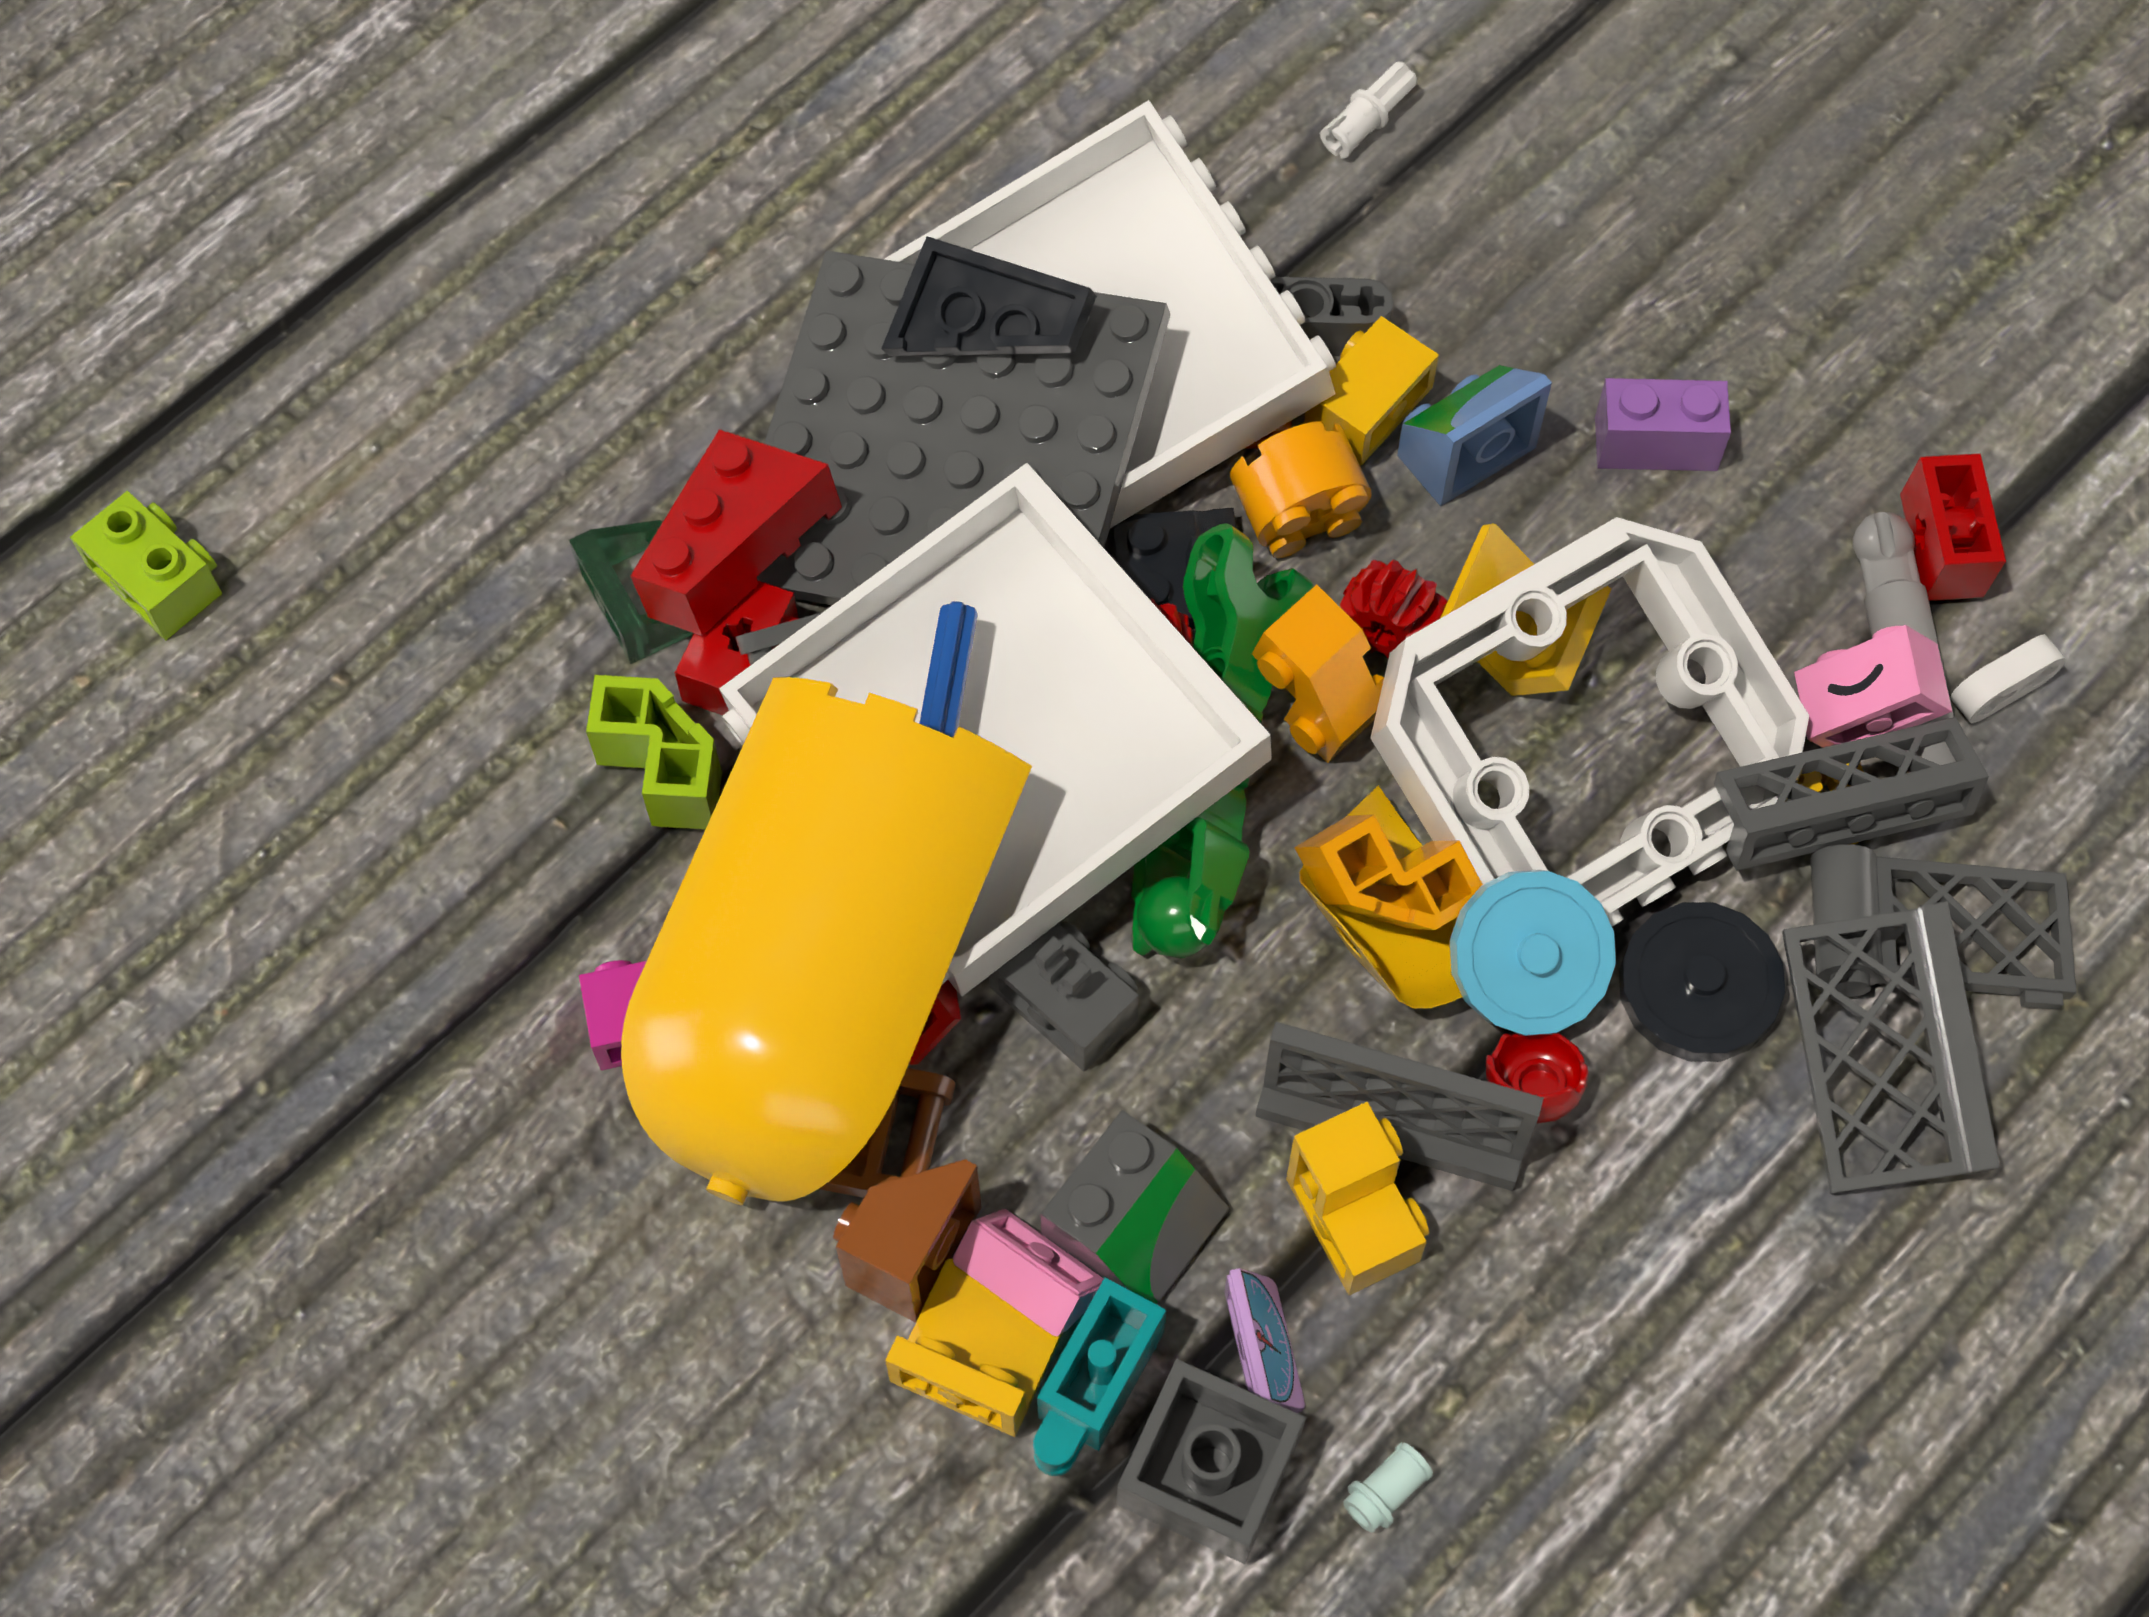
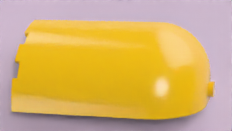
[621,677,1032,1205]

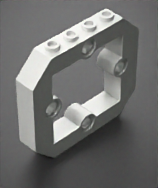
[1371,517,1809,926]

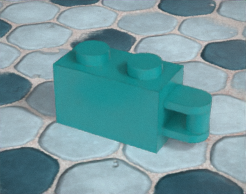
[1033,1278,1166,1476]

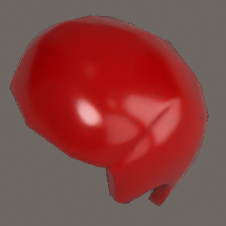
[1486,1032,1589,1124]

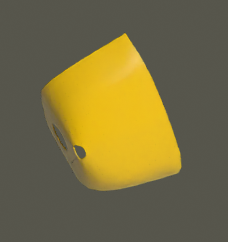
[1299,785,1462,1008]

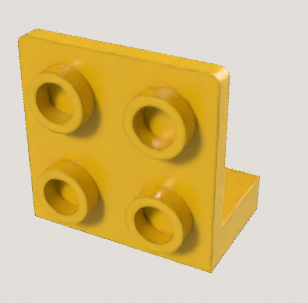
[1440,523,1612,696]
[885,1259,1063,1437]

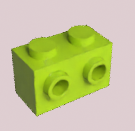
[70,491,222,641]

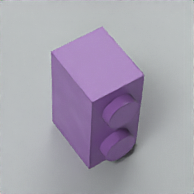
[1595,378,1731,471]

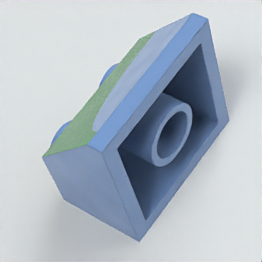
[1397,365,1552,506]

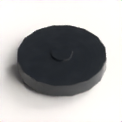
[1619,902,1785,1062]

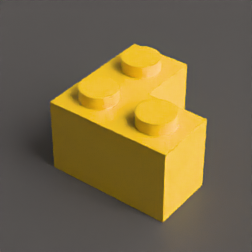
[1286,1102,1429,1295]

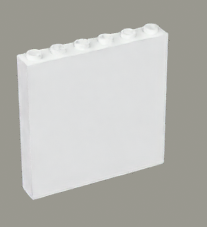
[885,100,1336,528]
[719,463,1271,996]

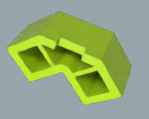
[586,675,722,829]

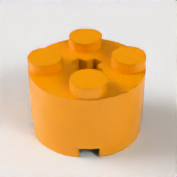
[1230,421,1372,558]

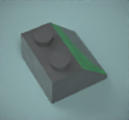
[1040,1110,1229,1305]

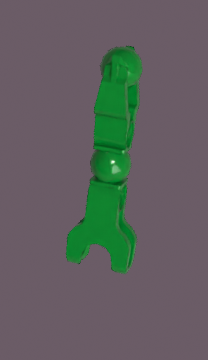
[1131,523,1314,959]

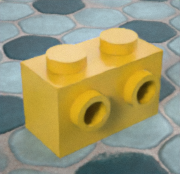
[1304,316,1439,466]

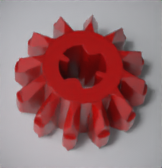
[1339,559,1448,659]

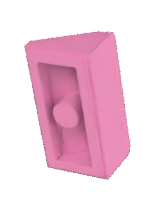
[953,1209,1104,1336]

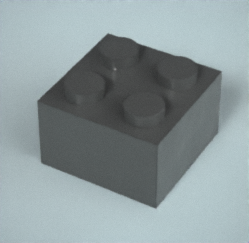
[1117,1359,1306,1565]

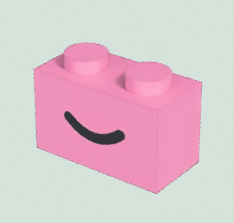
[1794,625,1952,747]

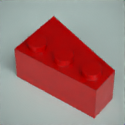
[630,429,842,636]

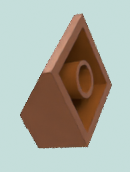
[833,1159,982,1323]

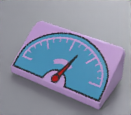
[1225,1268,1305,1413]

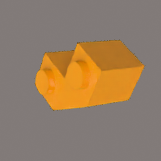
[1252,584,1384,763]
[1294,814,1483,930]

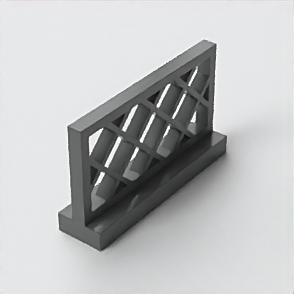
[1782,901,2000,1194]
[1255,1021,1544,1191]

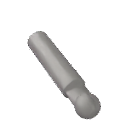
[1853,512,1956,773]

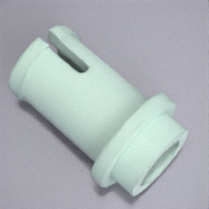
[1343,1443,1433,1533]

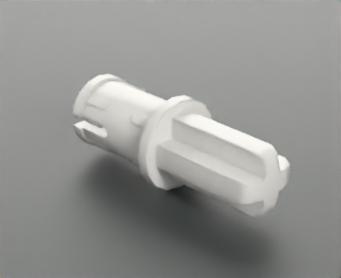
[1320,62,1417,159]

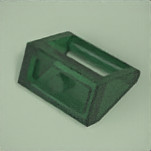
[569,520,694,664]

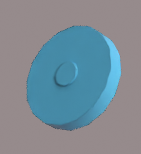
[1450,870,1616,1035]

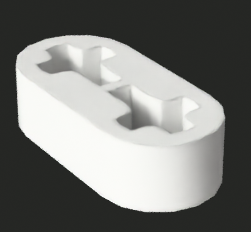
[1950,634,2066,723]

